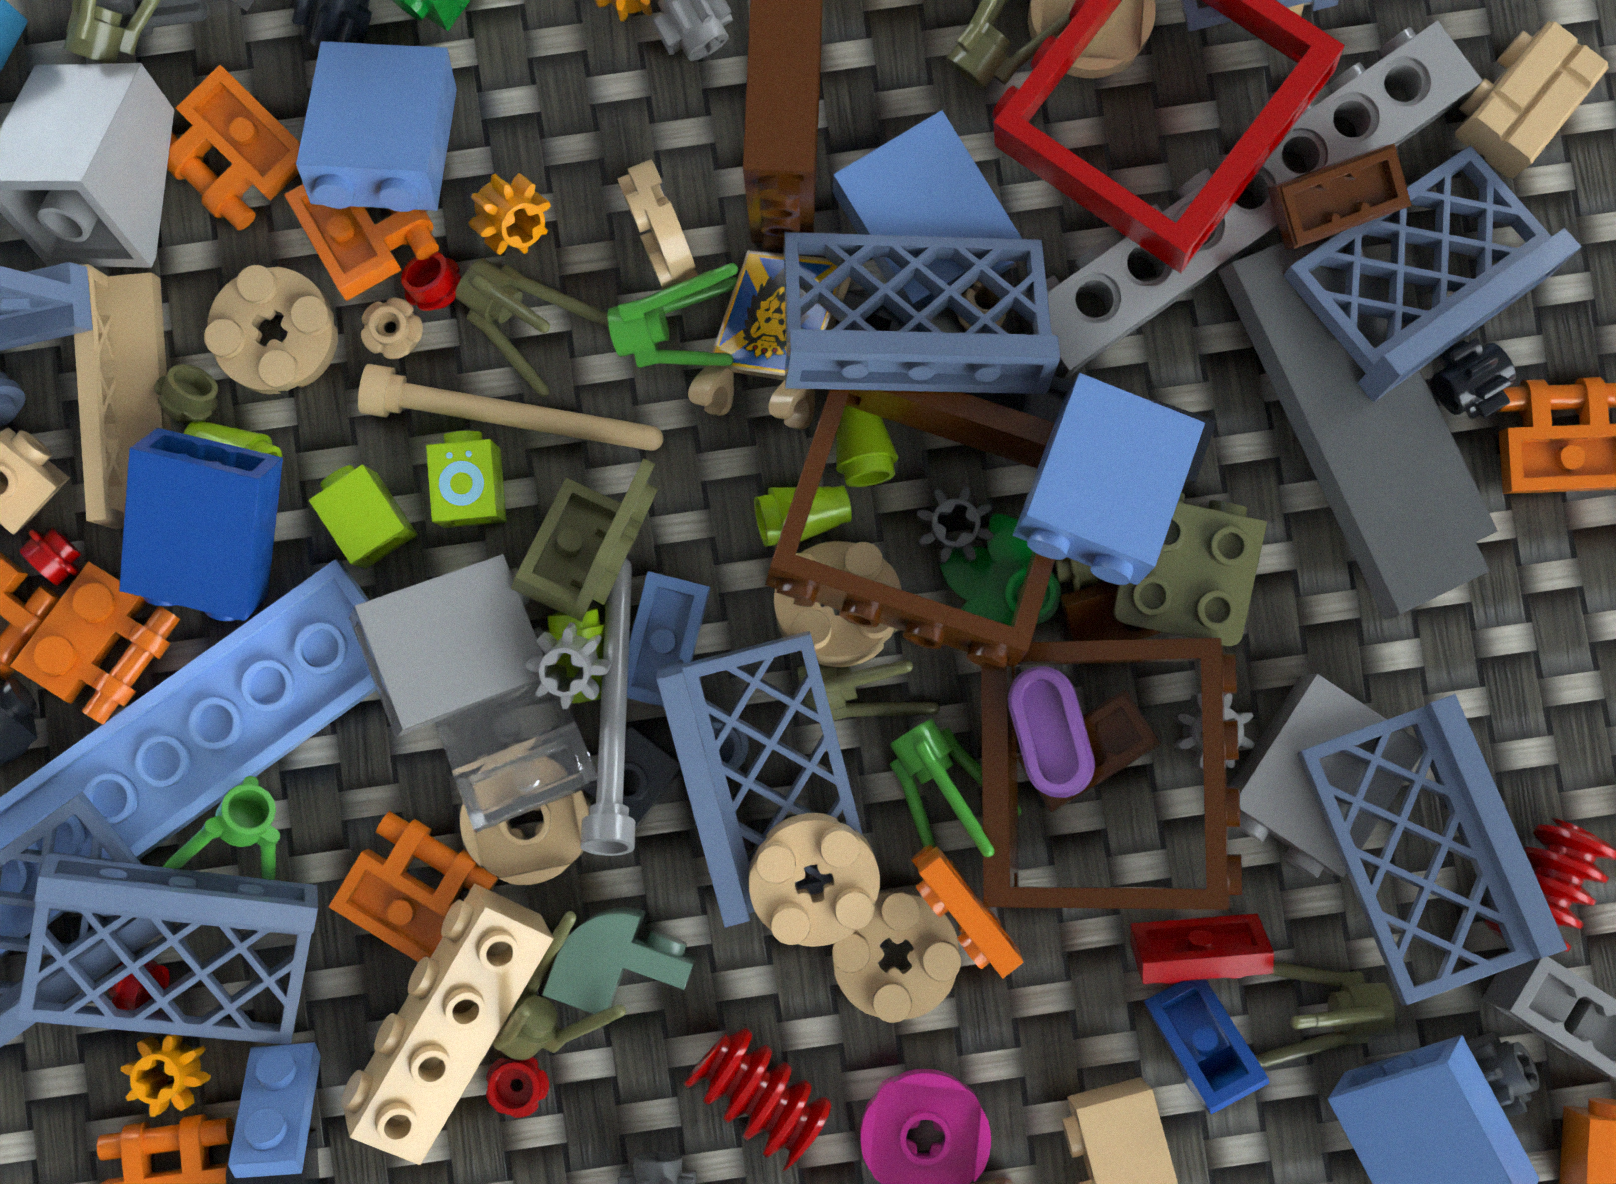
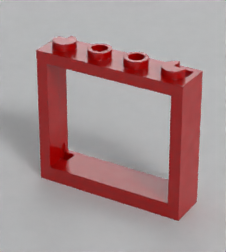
[992,0,1345,274]

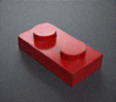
[1130,913,1274,984]

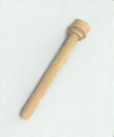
[358,363,663,451]

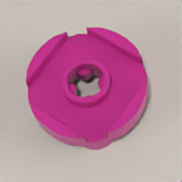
[860,1069,991,1184]

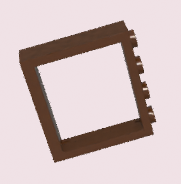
[743,0,823,253]
[765,389,1055,668]
[981,638,1242,910]

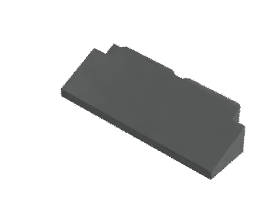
[1218,236,1498,620]

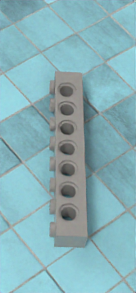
[1018,20,1483,379]

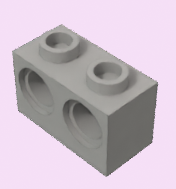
[1481,957,1616,1080]

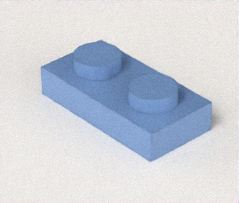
[627,571,711,707]
[228,1042,321,1178]

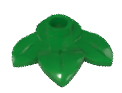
[939,513,1061,626]

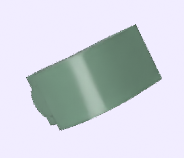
[542,907,697,1014]

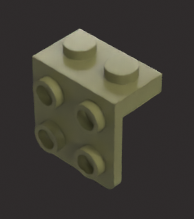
[511,458,659,622]
[1113,493,1267,646]

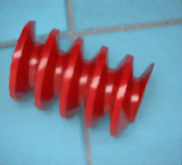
[1484,817,1616,952]
[683,1028,832,1171]

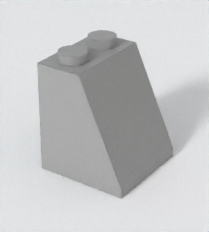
[0,63,174,268]

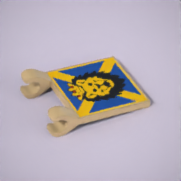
[688,250,851,429]

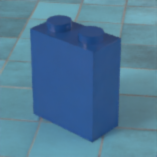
[119,428,283,621]

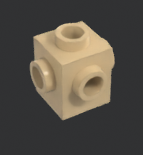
[0,427,70,535]

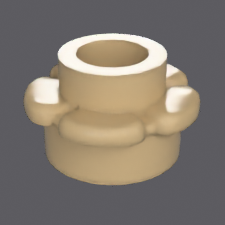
[361,297,423,359]

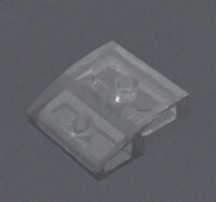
[435,681,597,833]

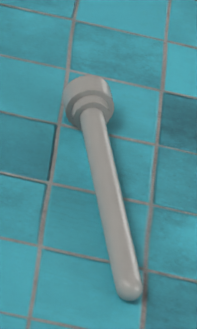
[580,558,636,856]

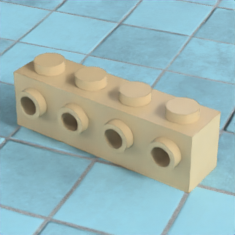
[341,883,554,1165]

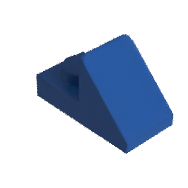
[1144,979,1270,1114]

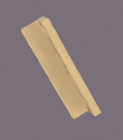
[74,264,171,529]

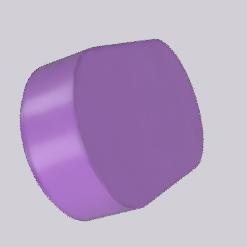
[1008,666,1095,798]

